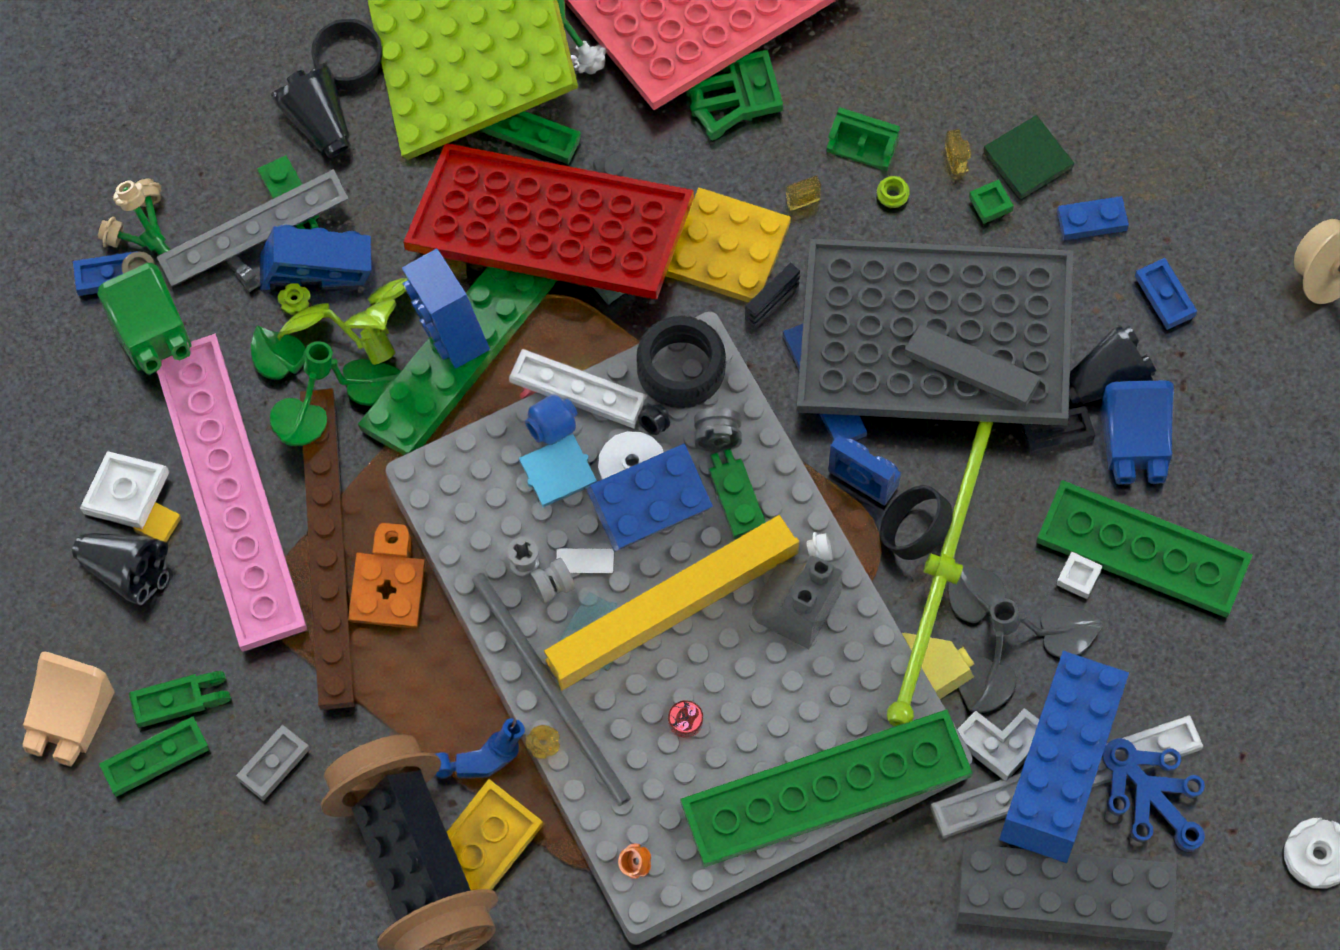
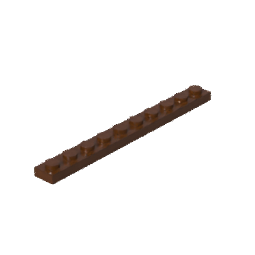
[300,388,355,710]

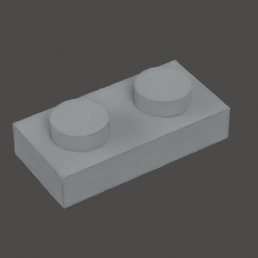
[236,724,310,801]

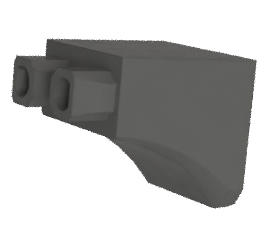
[752,556,843,649]

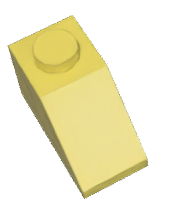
[902,633,974,699]

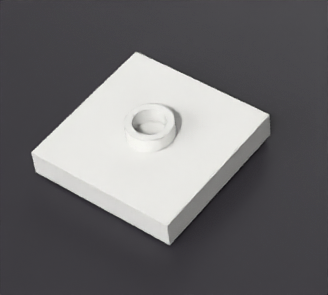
[80,451,169,529]

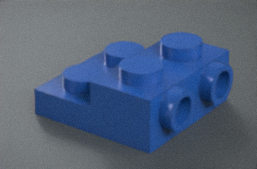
[828,435,901,506]

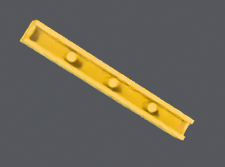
[544,514,800,691]

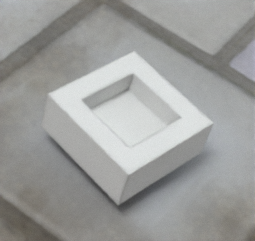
[1056,552,1103,599]

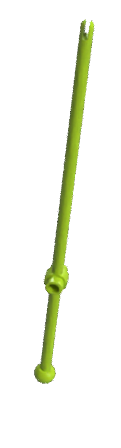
[887,421,993,727]

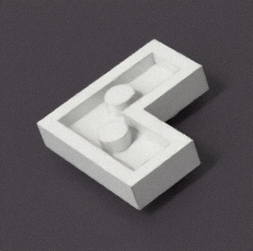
[957,708,1039,781]

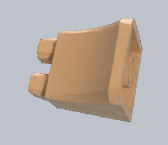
[22,652,115,767]

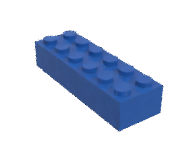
[999,651,1129,863]

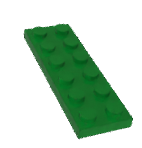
[1036,480,1253,618]

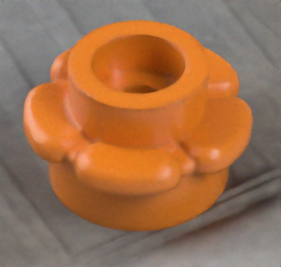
[618,843,652,879]

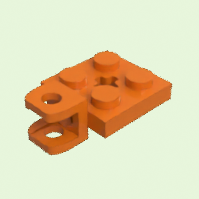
[348,523,426,629]

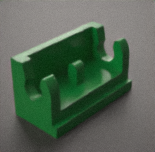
[826,107,900,171]

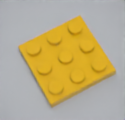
[666,188,791,303]

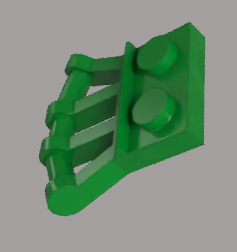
[685,50,783,140]

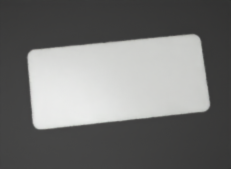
[557,548,614,573]

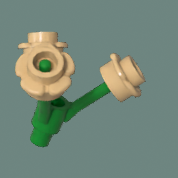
[98,179,171,256]

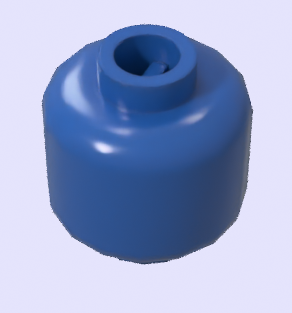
[525,394,578,445]

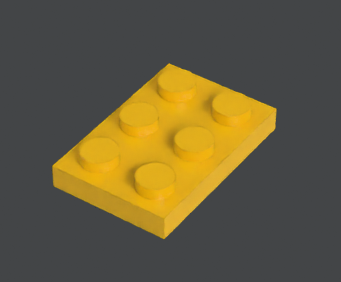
[447,779,545,890]

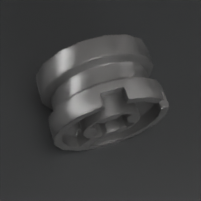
[694,408,742,452]

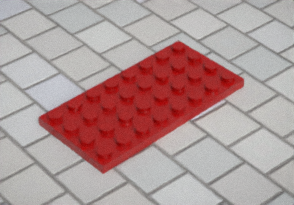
[403,143,694,300]

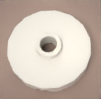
[598,431,664,479]
[1284,818,1340,888]

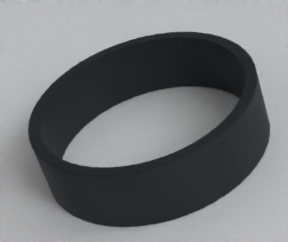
[311,19,382,90]
[880,485,953,560]

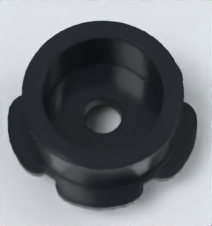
[638,403,670,435]

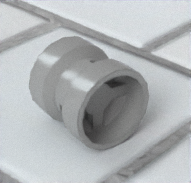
[529,558,575,604]

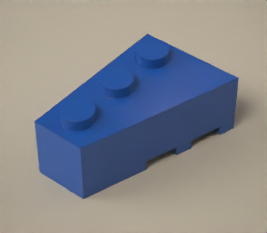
[260,225,371,290]

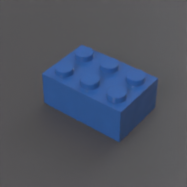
[402,248,490,369]
[586,443,713,552]

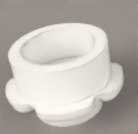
[807,532,833,561]

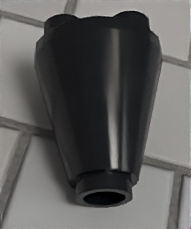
[271,63,351,158]
[1069,325,1157,405]
[72,533,169,605]

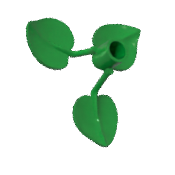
[251,326,401,446]

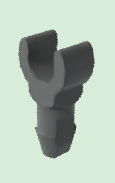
[226,256,260,292]

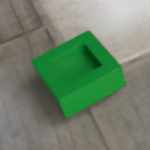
[969,179,1014,224]

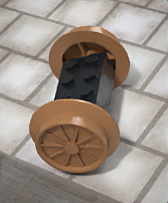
[321,734,498,950]

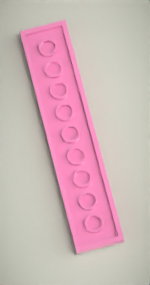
[157,334,308,652]

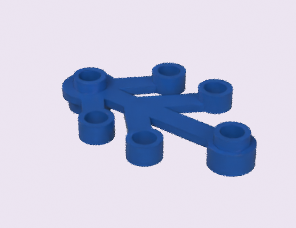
[1102,738,1205,852]

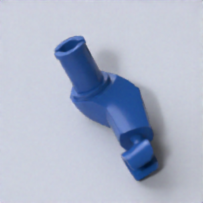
[435,718,525,779]

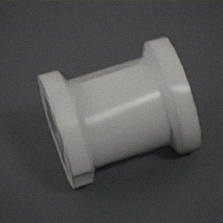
[508,537,540,578]

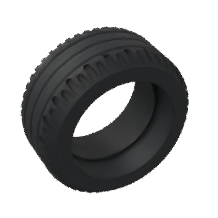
[636,315,726,409]

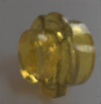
[525,725,560,759]

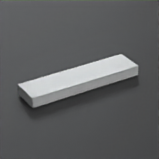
[509,349,647,429]

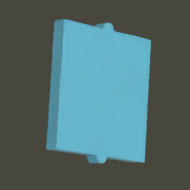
[519,434,597,507]

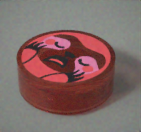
[668,700,703,738]

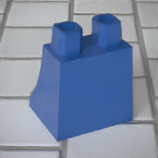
[1100,380,1174,485]

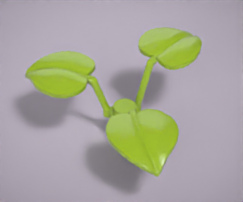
[277,278,407,365]

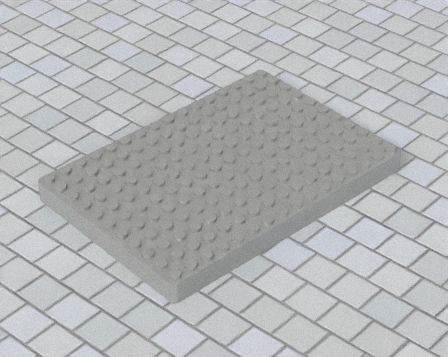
[386,312,972,944]

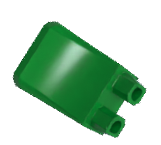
[97,263,192,375]

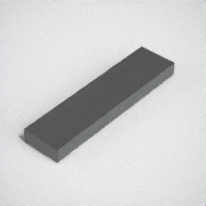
[904,324,1041,408]

